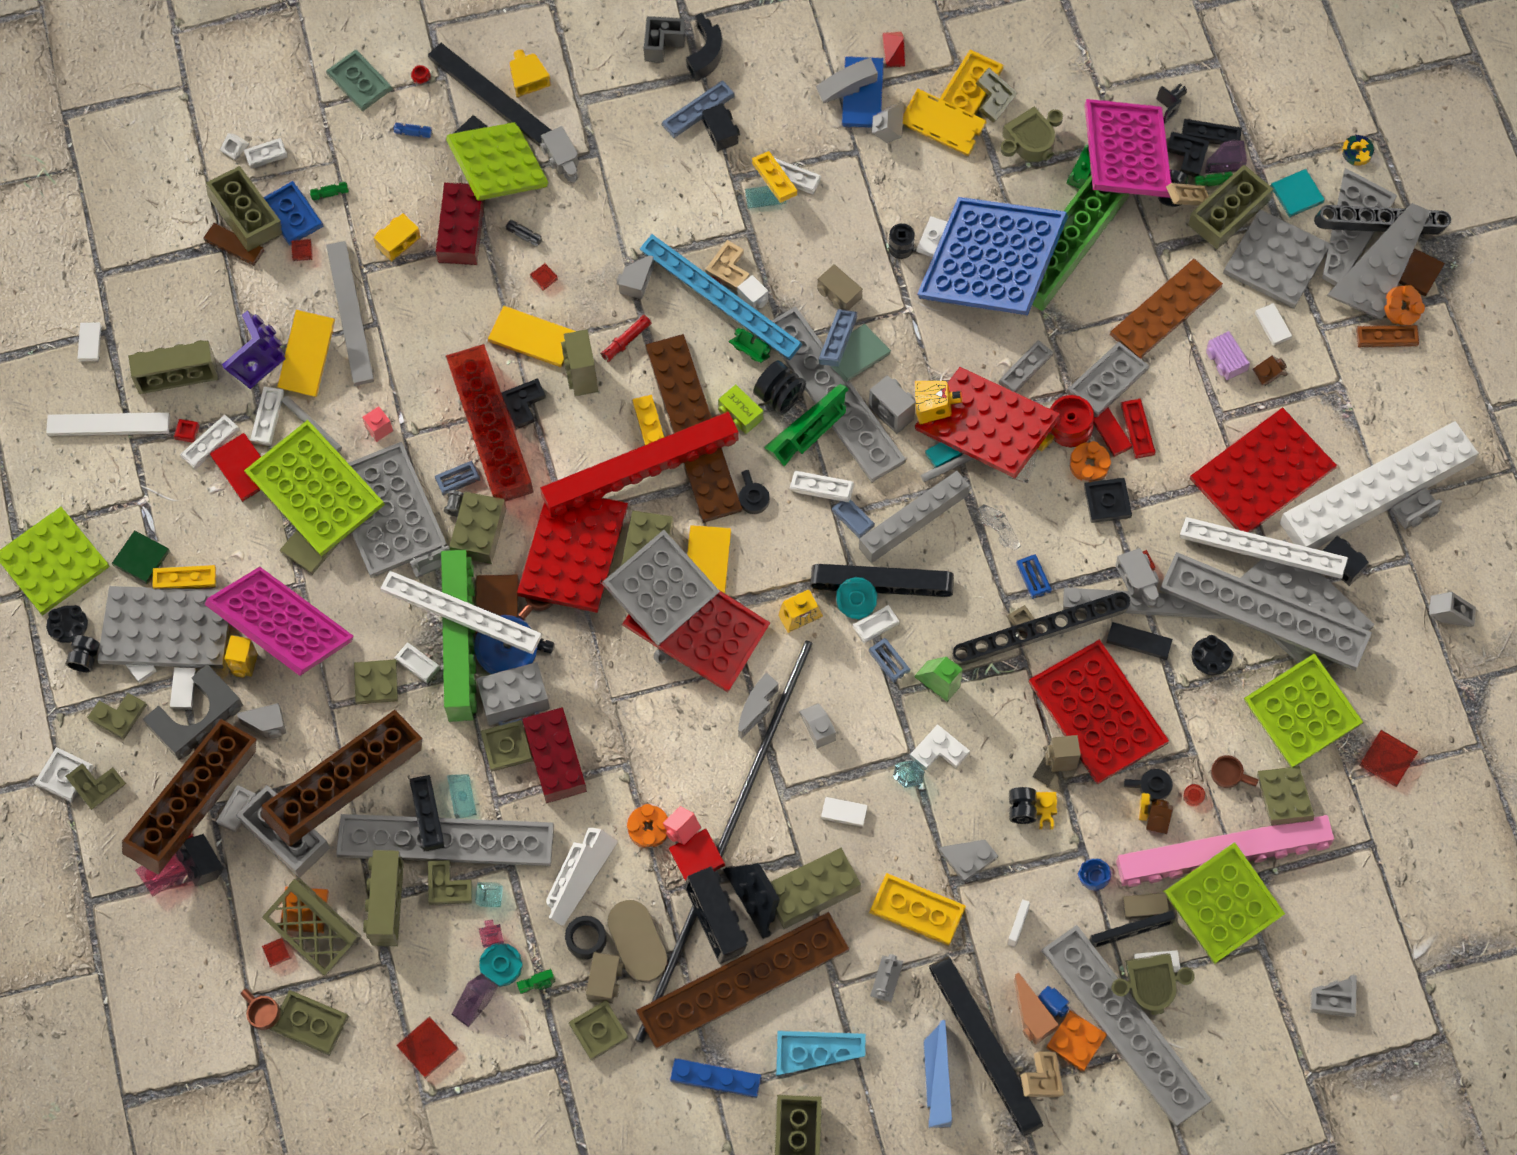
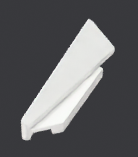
[546,828,617,926]

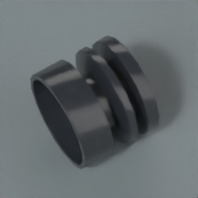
[753,360,807,415]

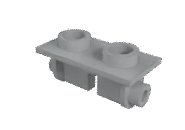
[409,545,450,578]
[870,954,903,1002]

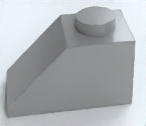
[872,102,904,143]
[616,256,654,299]
[1429,592,1476,627]
[237,703,286,739]
[799,703,836,749]

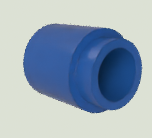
[1038,985,1070,1018]

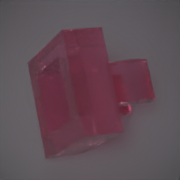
[479,919,504,948]

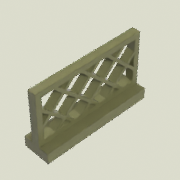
[262,878,362,976]

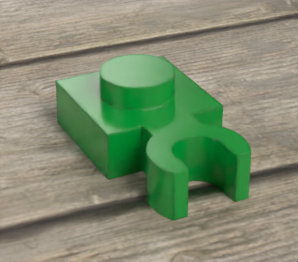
[517,969,556,994]

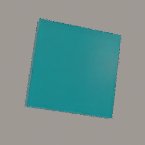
[1271,169,1325,218]

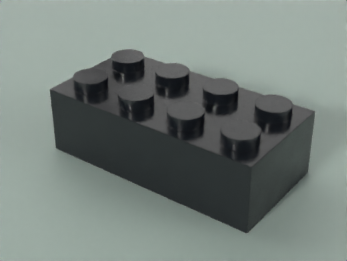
[684,866,748,964]

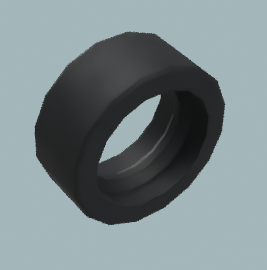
[565,915,607,959]

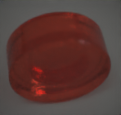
[1183,784,1205,806]

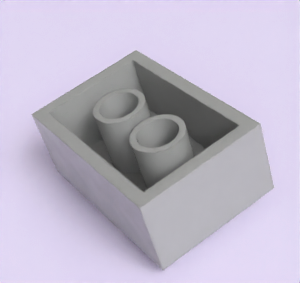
[476,662,550,725]

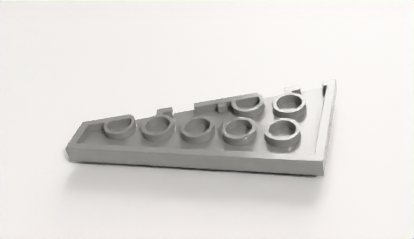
[1322,168,1397,286]
[1326,203,1430,320]

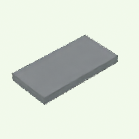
[1066,342,1149,418]

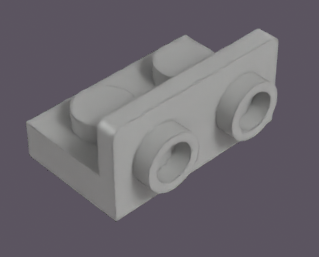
[1391,488,1442,529]

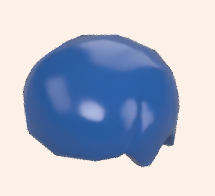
[1078,859,1112,891]

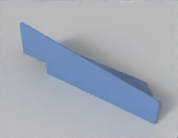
[924,1020,952,1128]

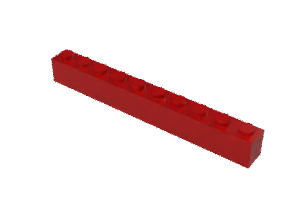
[540,411,739,516]

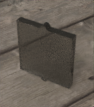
[1033,756,1081,794]

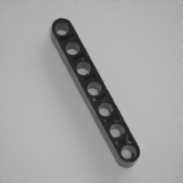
[1314,205,1452,235]
[810,564,954,597]

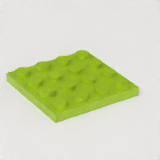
[446,122,549,201]
[0,506,110,616]
[1244,653,1363,768]
[1163,842,1285,964]

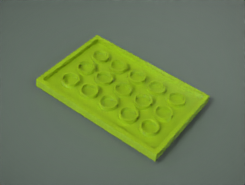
[244,420,385,557]

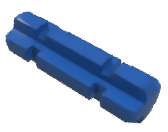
[394,122,432,138]

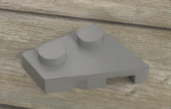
[939,840,998,883]
[1310,975,1357,1017]

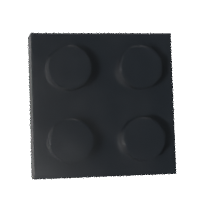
[1084,478,1132,523]

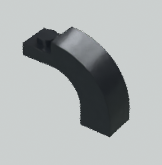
[686,13,723,82]

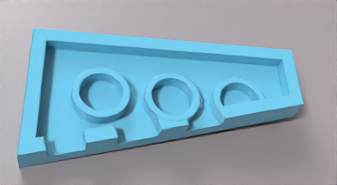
[776,1031,866,1076]

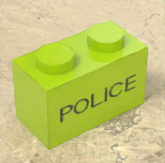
[718,384,764,434]

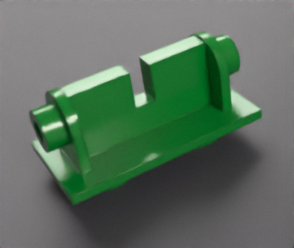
[729,328,771,363]

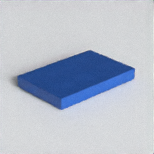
[263,181,324,246]

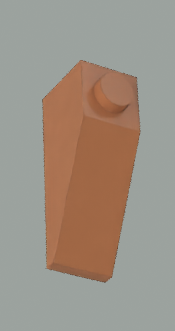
[1014,972,1059,1045]

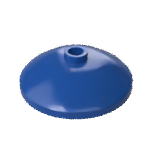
[474,615,537,674]

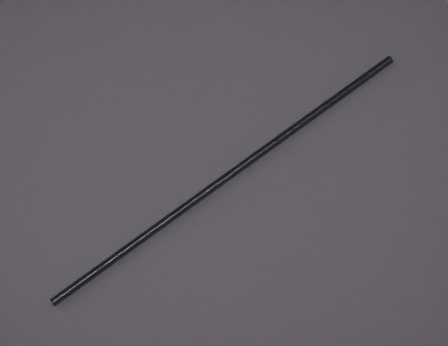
[635,640,813,1043]

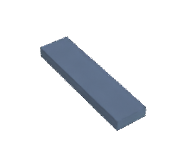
[662,80,735,138]
[819,310,857,367]

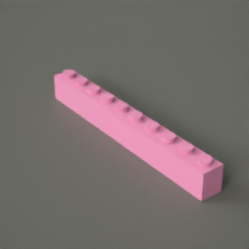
[1116,815,1334,887]

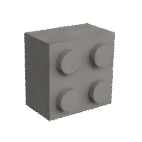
[869,375,916,434]

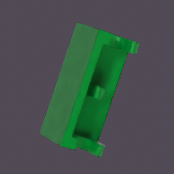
[1066,145,1091,189]

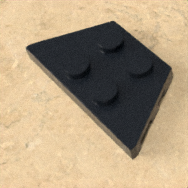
[723,862,780,939]

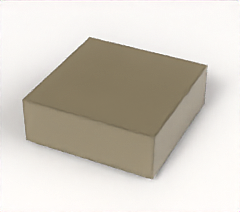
[1007,605,1035,634]

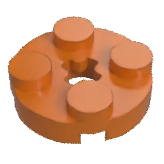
[1384,285,1425,325]
[1070,441,1111,482]
[627,804,668,848]

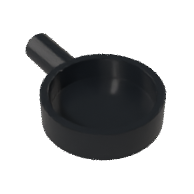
[739,470,770,514]
[1124,769,1173,802]

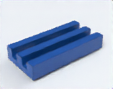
[1016,554,1052,599]

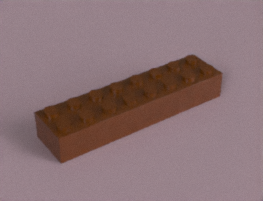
[261,710,422,847]
[122,719,257,875]

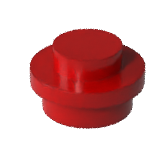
[411,65,430,84]

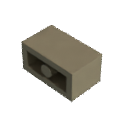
[817,264,863,311]
[1045,735,1081,772]
[586,952,624,1004]

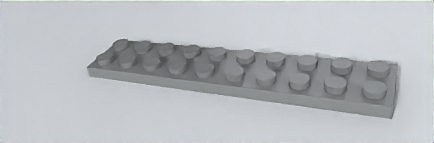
[771,307,906,483]
[1160,552,1372,671]
[336,814,554,866]
[1042,925,1212,1127]

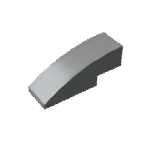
[816,57,878,103]
[738,673,779,739]

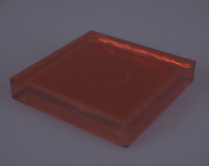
[1359,730,1418,787]
[396,1016,459,1079]

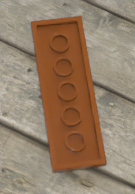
[1110,258,1223,359]

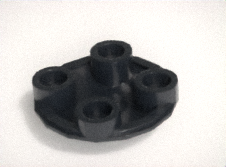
[46,605,88,643]
[1191,635,1234,676]

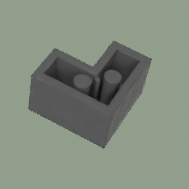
[643,16,686,63]

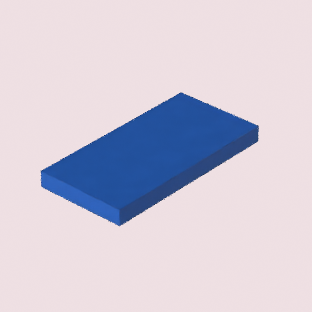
[842,56,884,128]

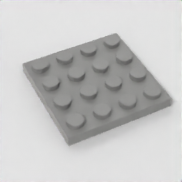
[1223,209,1330,308]
[602,530,720,646]

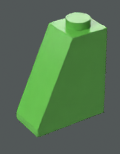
[915,657,963,702]

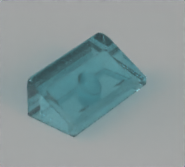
[745,186,786,208]
[447,774,477,819]

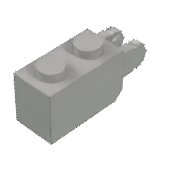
[540,126,579,183]
[1116,548,1159,608]

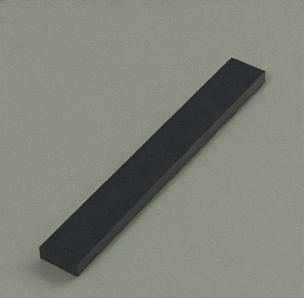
[428,43,551,146]

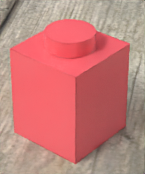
[362,406,393,442]
[663,806,701,845]

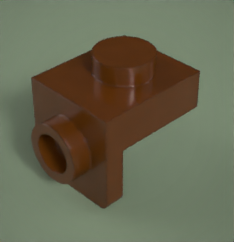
[1253,355,1288,386]
[1146,799,1173,834]

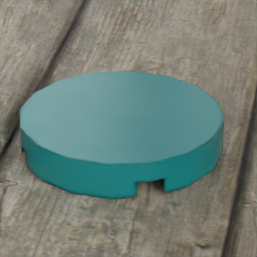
[836,577,877,619]
[479,943,523,987]

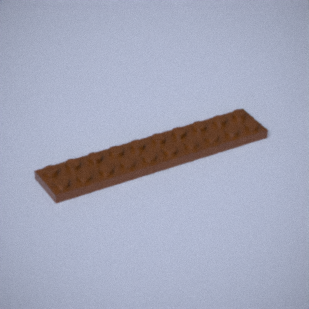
[645,334,742,523]
[636,912,849,1050]

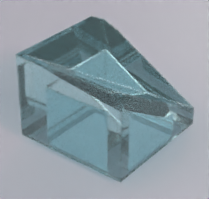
[893,760,925,788]
[475,882,503,907]

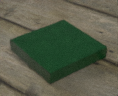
[112,530,170,584]

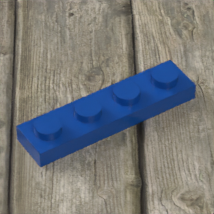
[670,1058,761,1098]

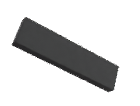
[409,775,445,852]
[1089,910,1175,948]

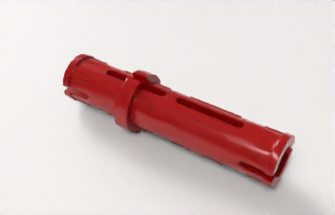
[600,314,652,362]

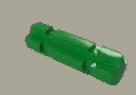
[1195,172,1233,187]
[310,181,349,200]

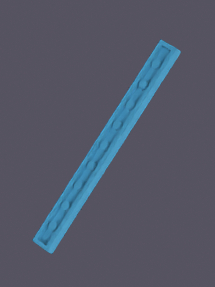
[640,234,802,360]

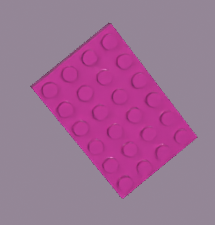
[1084,99,1171,198]
[205,567,354,676]

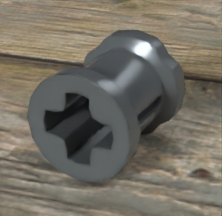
[444,490,464,517]

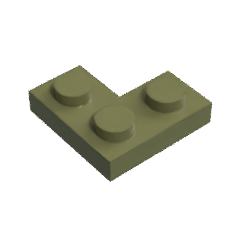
[975,68,1018,123]
[87,693,147,739]
[65,763,126,810]
[428,860,472,905]

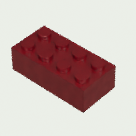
[436,182,485,265]
[522,707,587,804]

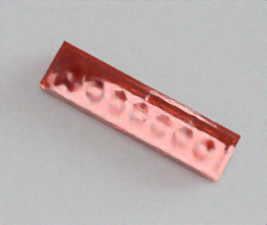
[446,344,534,502]

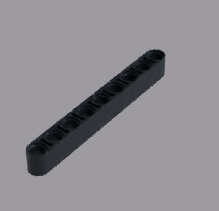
[952,592,1131,666]
[929,956,1044,1137]

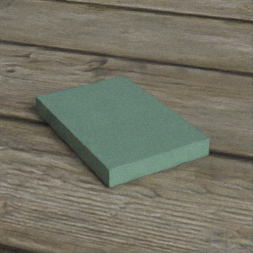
[326,49,393,112]
[820,324,891,382]

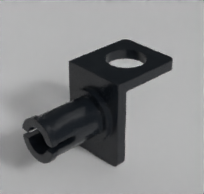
[1156,84,1187,124]

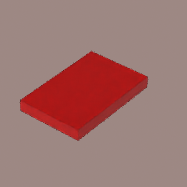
[210,433,261,502]

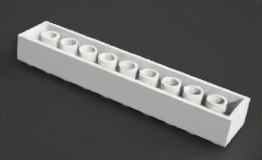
[1280,421,1478,549]

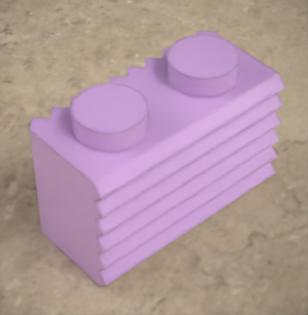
[1206,331,1250,380]

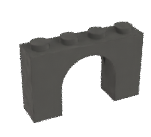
[143,664,243,760]

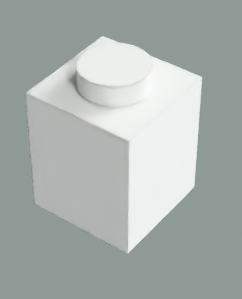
[737,275,768,309]

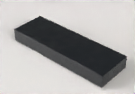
[1182,119,1242,148]
[1106,622,1173,660]

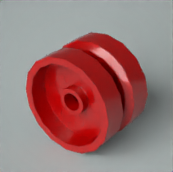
[1050,395,1094,448]

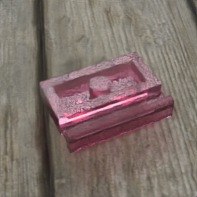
[135,854,187,897]

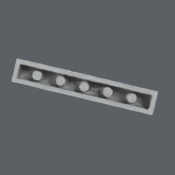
[859,471,970,563]

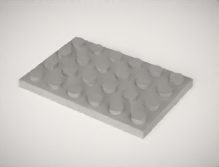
[348,442,447,578]
[1241,539,1374,669]
[97,586,230,668]

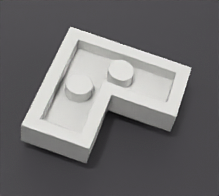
[910,724,970,770]

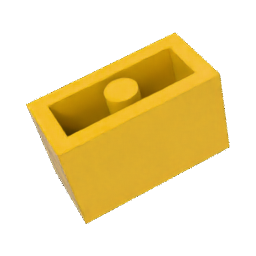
[373,213,421,262]
[225,635,258,678]

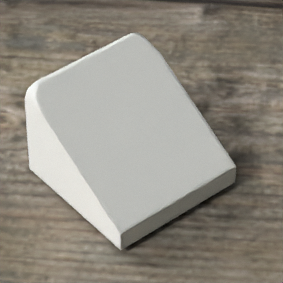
[220,133,249,160]

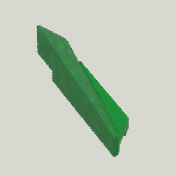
[764,384,848,466]

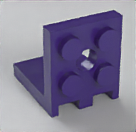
[222,310,286,389]

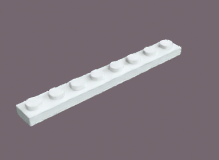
[1180,517,1348,579]
[380,571,542,654]

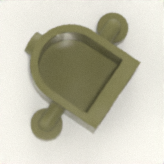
[1000,106,1063,162]
[1111,953,1195,1015]

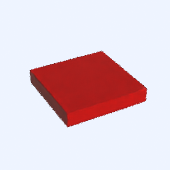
[669,828,726,882]

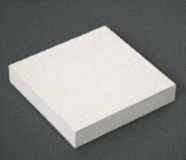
[35,747,94,803]

